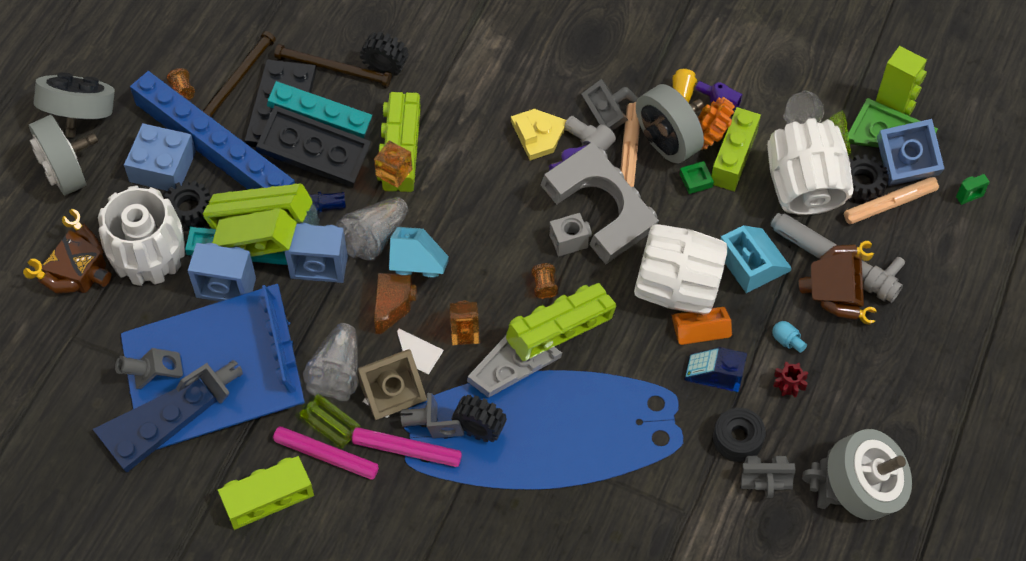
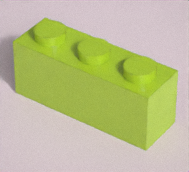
[875,46,927,116]
[711,107,761,192]
[212,208,297,257]
[218,456,314,530]

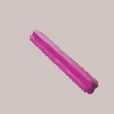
[273,427,379,479]
[352,427,462,467]

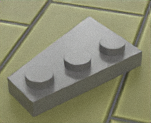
[467,336,562,398]

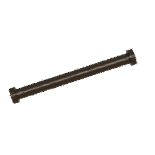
[203,31,276,117]
[274,44,392,88]

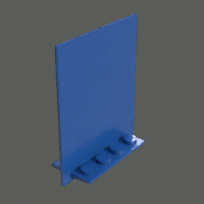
[121,284,305,450]

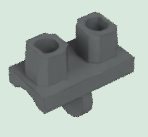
[802,450,842,509]
[740,456,796,498]

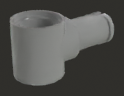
[564,116,616,151]

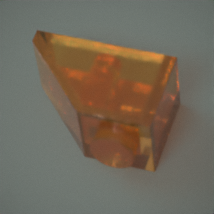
[374,273,417,334]
[449,301,479,345]

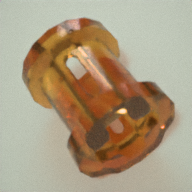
[167,68,195,100]
[531,263,558,299]

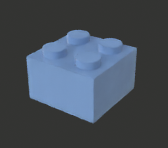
[877,119,944,186]
[124,123,196,191]
[285,223,348,283]
[188,243,256,301]

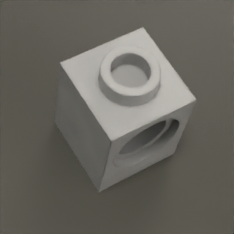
[549,213,592,257]

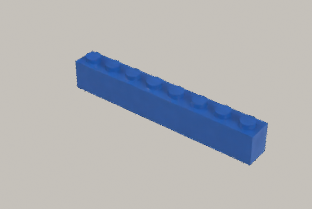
[130,71,295,190]

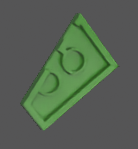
[845,98,938,147]

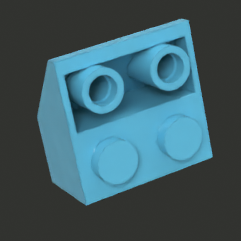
[720,225,792,293]
[389,227,449,277]

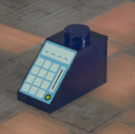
[684,347,747,392]

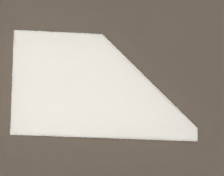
[397,329,444,374]

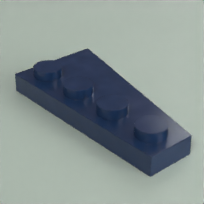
[93,379,217,472]

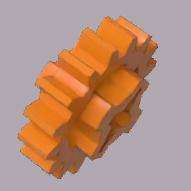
[698,97,735,150]

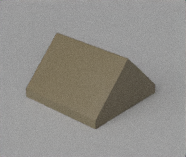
[357,349,427,420]

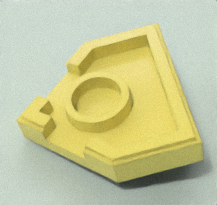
[511,109,567,160]

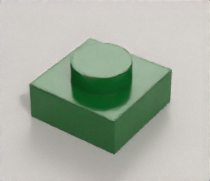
[679,161,714,194]
[956,174,990,205]

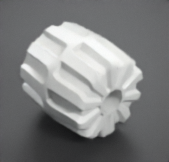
[767,118,853,215]
[98,186,185,286]
[634,224,727,314]

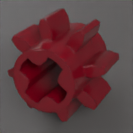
[773,362,808,397]

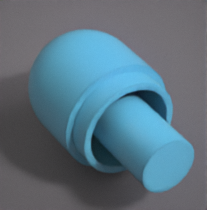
[772,321,807,353]

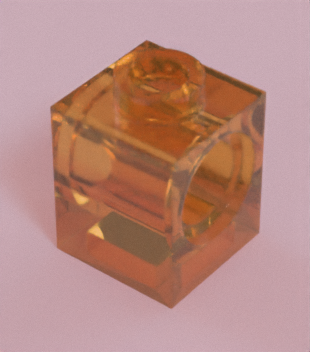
[374,140,413,188]

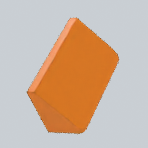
[672,307,732,345]

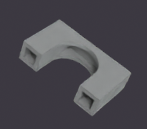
[541,142,659,264]

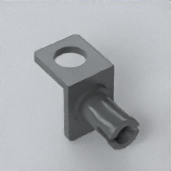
[115,348,183,389]
[176,360,243,404]
[401,393,464,438]

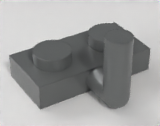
[582,79,638,131]

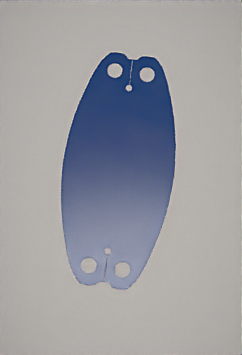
[403,370,683,489]

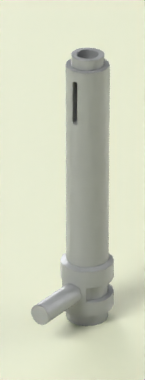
[771,213,905,303]

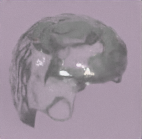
[783,90,824,124]

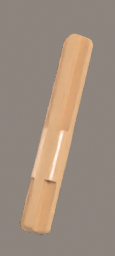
[620,102,640,187]
[844,177,939,224]

